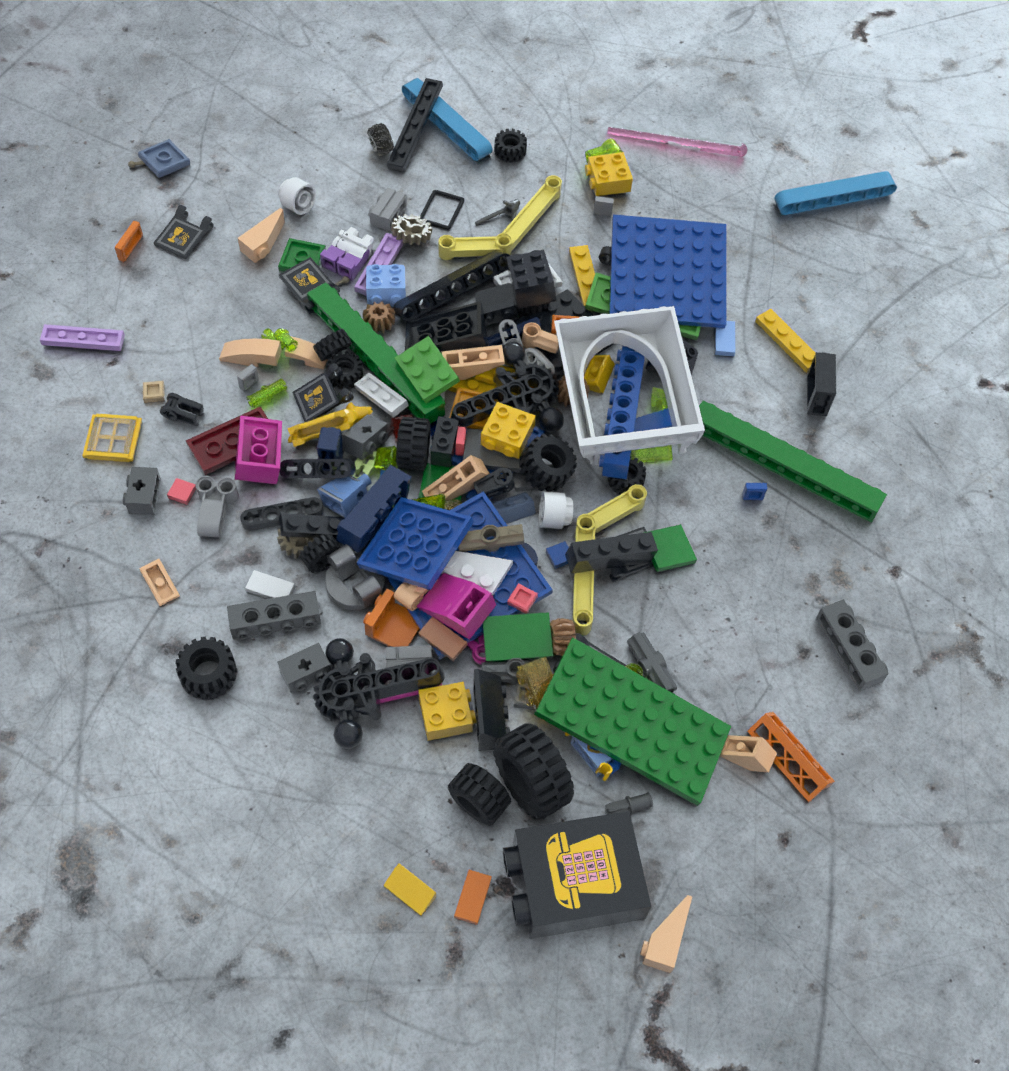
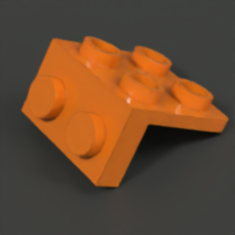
[363,589,420,647]

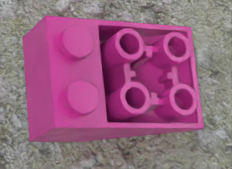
[417,573,496,640]

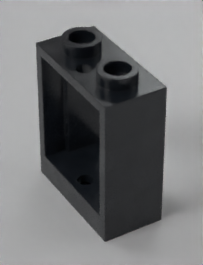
[807,352,836,417]

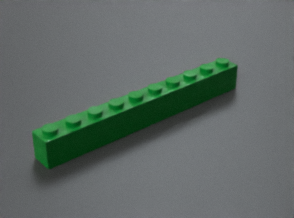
[307,283,446,424]
[699,400,887,523]

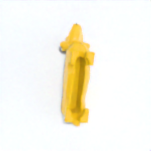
[287,402,373,447]

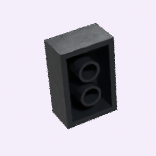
[506,250,556,309]

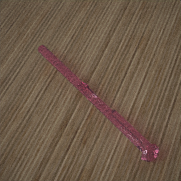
[607,127,748,157]

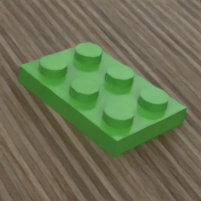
[395,336,460,403]

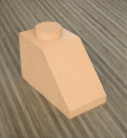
[720,735,777,773]

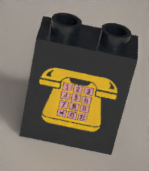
[503,811,651,939]

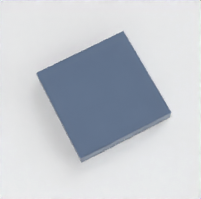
[138,139,190,178]

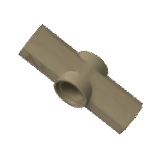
[459,524,525,552]

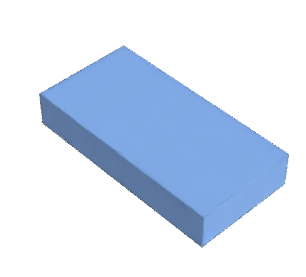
[715,321,735,356]

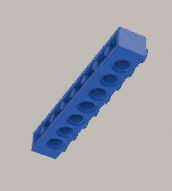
[599,345,645,479]

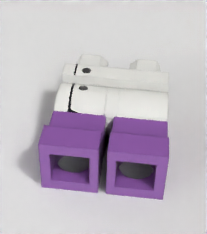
[320,227,374,281]

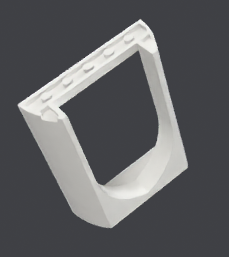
[554,306,705,465]

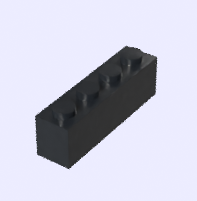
[565,532,658,574]

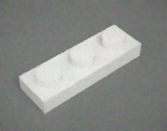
[354,373,409,418]

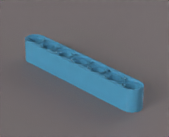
[401,78,493,161]
[774,171,897,215]

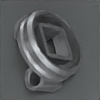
[325,544,385,611]

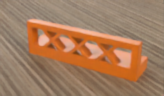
[747,712,835,802]

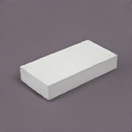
[245,570,295,599]

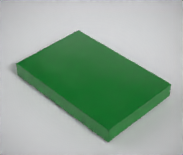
[482,612,553,662]

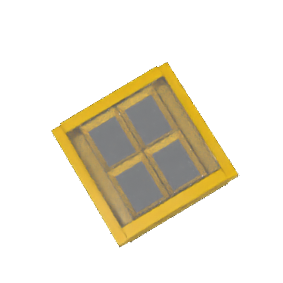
[82,413,142,462]

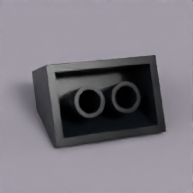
[473,669,510,751]

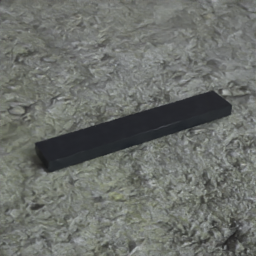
[387,78,443,172]

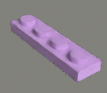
[354,233,404,296]
[40,324,125,351]

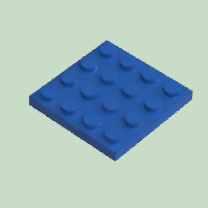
[357,497,474,590]

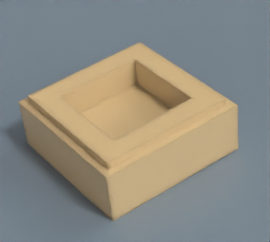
[143,381,165,403]

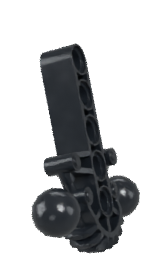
[451,341,564,433]
[313,638,445,749]

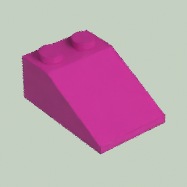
[234,416,282,484]

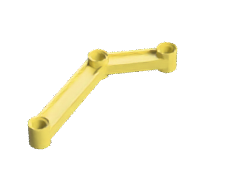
[438,175,562,260]
[572,484,647,636]

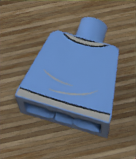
[317,473,372,518]

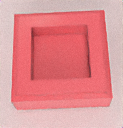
[455,426,466,456]
[167,478,196,505]
[507,583,538,614]

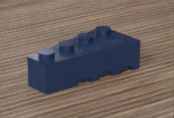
[337,465,412,553]

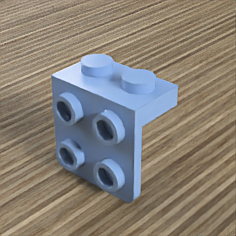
[366,264,406,307]

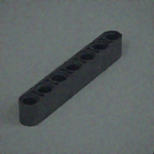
[393,250,510,321]

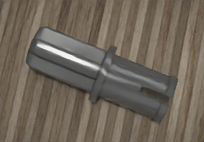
[605,792,653,815]

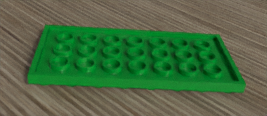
[534,637,731,806]

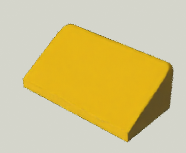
[584,355,615,393]
[383,863,436,916]

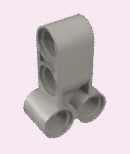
[195,476,239,538]

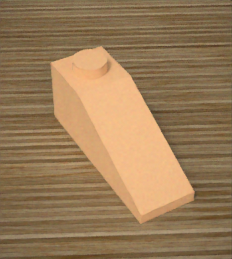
[238,208,285,263]
[442,345,505,380]
[422,455,490,507]
[640,895,692,973]

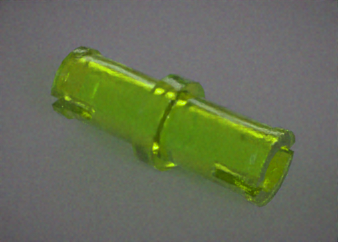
[246,378,288,408]

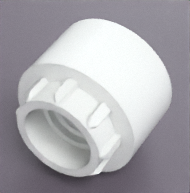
[278,177,316,215]
[539,491,573,529]

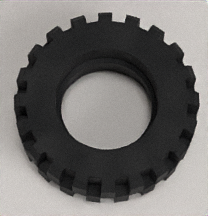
[493,723,574,819]

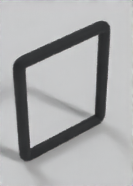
[420,190,464,229]

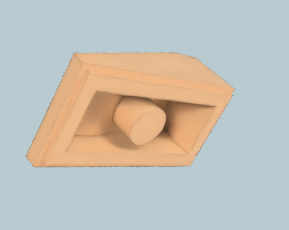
[139,559,180,607]

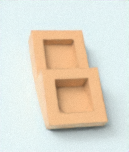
[285,336,328,369]

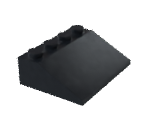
[405,301,488,354]

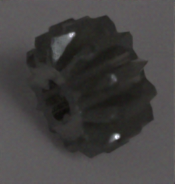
[367,123,394,156]

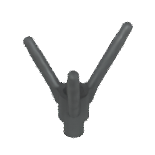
[475,199,520,225]

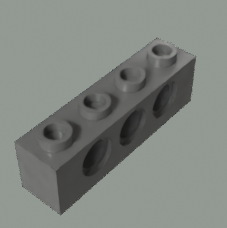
[227,591,321,640]
[816,599,889,692]

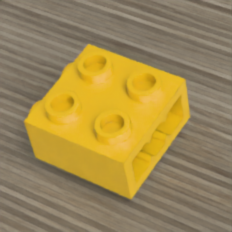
[585,152,633,196]
[480,402,536,459]
[418,681,476,741]

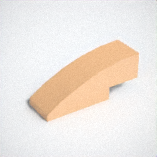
[219,338,282,367]

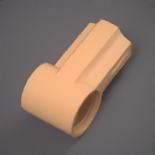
[521,322,559,354]
[394,579,438,611]

